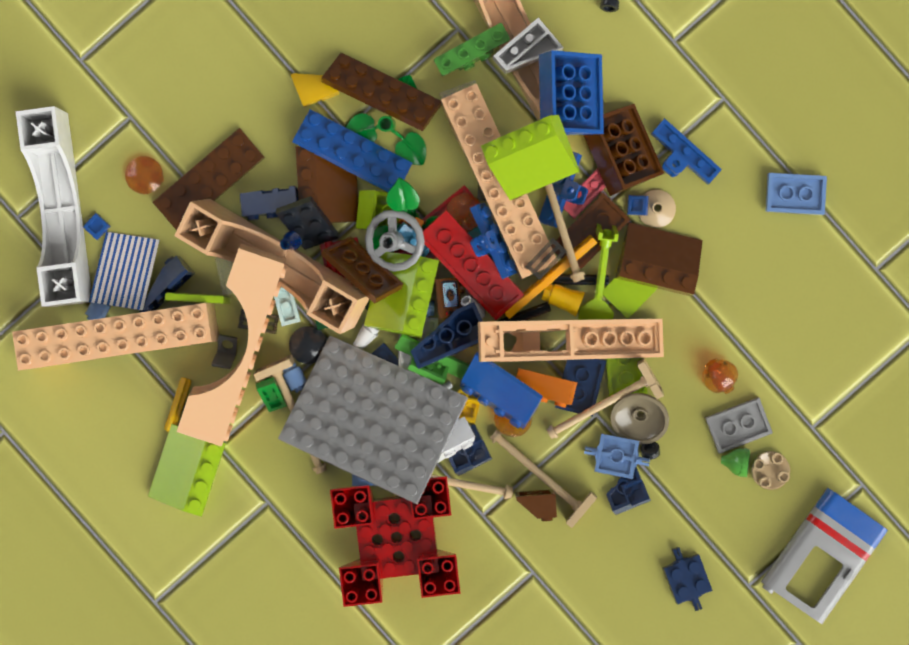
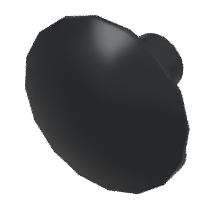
[289,326,326,364]

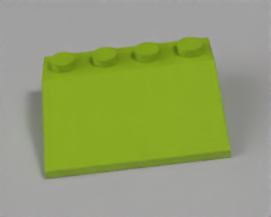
[481,115,580,200]
[364,252,439,339]
[148,424,227,517]

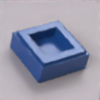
[627,195,649,216]
[83,213,111,240]

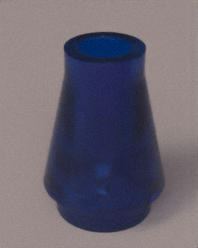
[280,231,301,251]

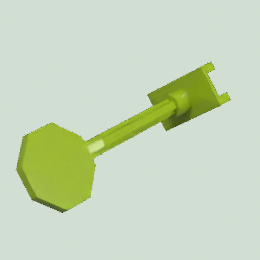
[578,224,619,320]

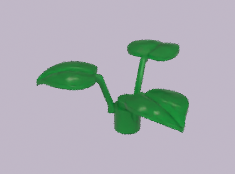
[345,75,427,166]
[373,177,438,252]

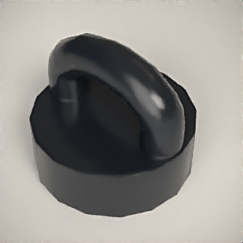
[600,0,620,12]
[640,442,660,460]

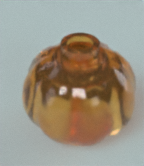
[702,358,738,394]

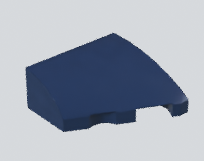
[448,424,492,476]
[606,466,651,515]

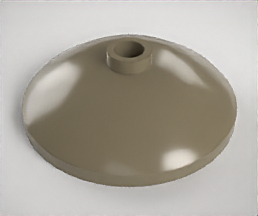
[611,393,669,445]

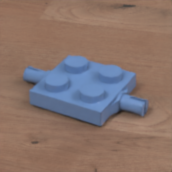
[584,434,650,479]

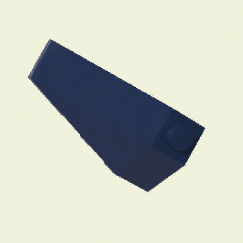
[138,256,195,313]
[411,302,483,369]

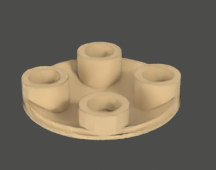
[751,451,790,490]

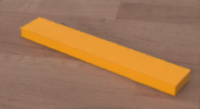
[505,235,597,319]

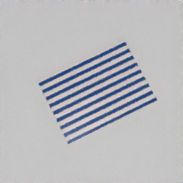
[89,232,159,310]

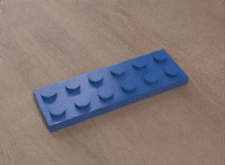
[292,109,412,192]

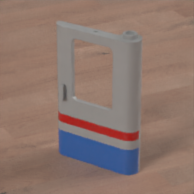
[761,488,888,624]

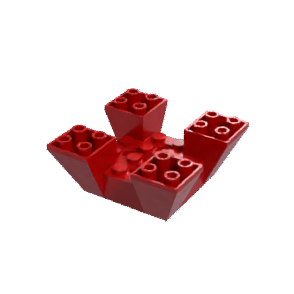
[330,476,461,607]

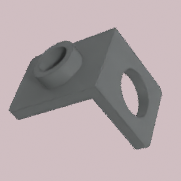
[212,334,238,369]

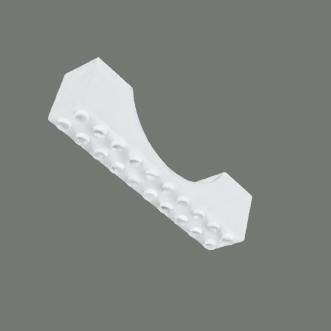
[15,106,92,307]

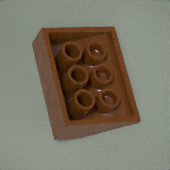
[584,104,665,196]
[295,146,358,223]
[615,222,703,296]

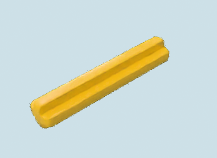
[164,377,192,432]

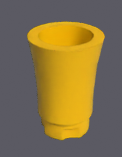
[541,283,585,317]

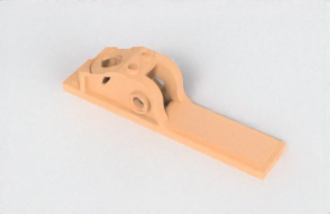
[478,319,664,362]

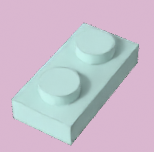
[274,287,301,326]

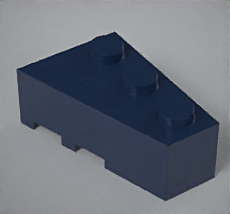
[240,186,299,221]

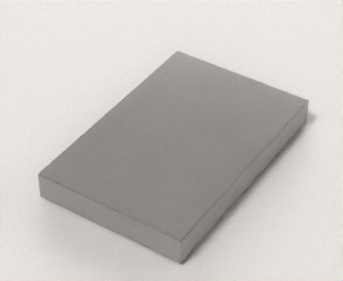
[704,397,773,454]

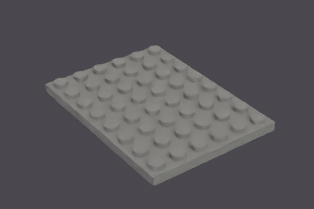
[278,336,468,504]

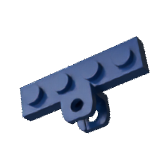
[651,118,722,185]
[539,152,588,228]
[470,203,517,279]

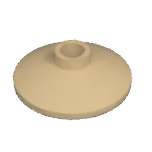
[639,190,676,228]

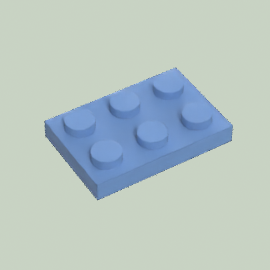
[765,173,827,215]

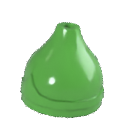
[721,448,750,477]

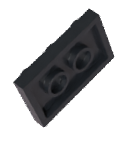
[276,196,339,250]

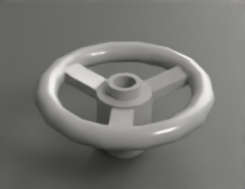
[365,210,425,272]

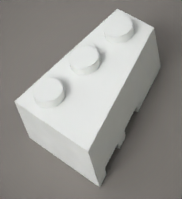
[493,18,564,74]
[438,417,475,463]

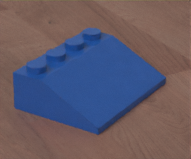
[539,50,604,135]
[460,352,543,429]

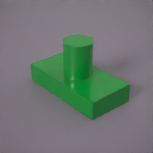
[256,377,287,412]

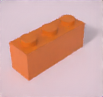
[516,368,577,408]

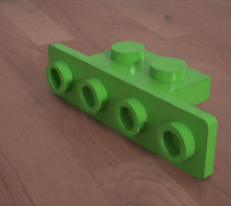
[434,23,510,76]
[395,334,469,385]

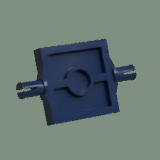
[663,547,713,611]

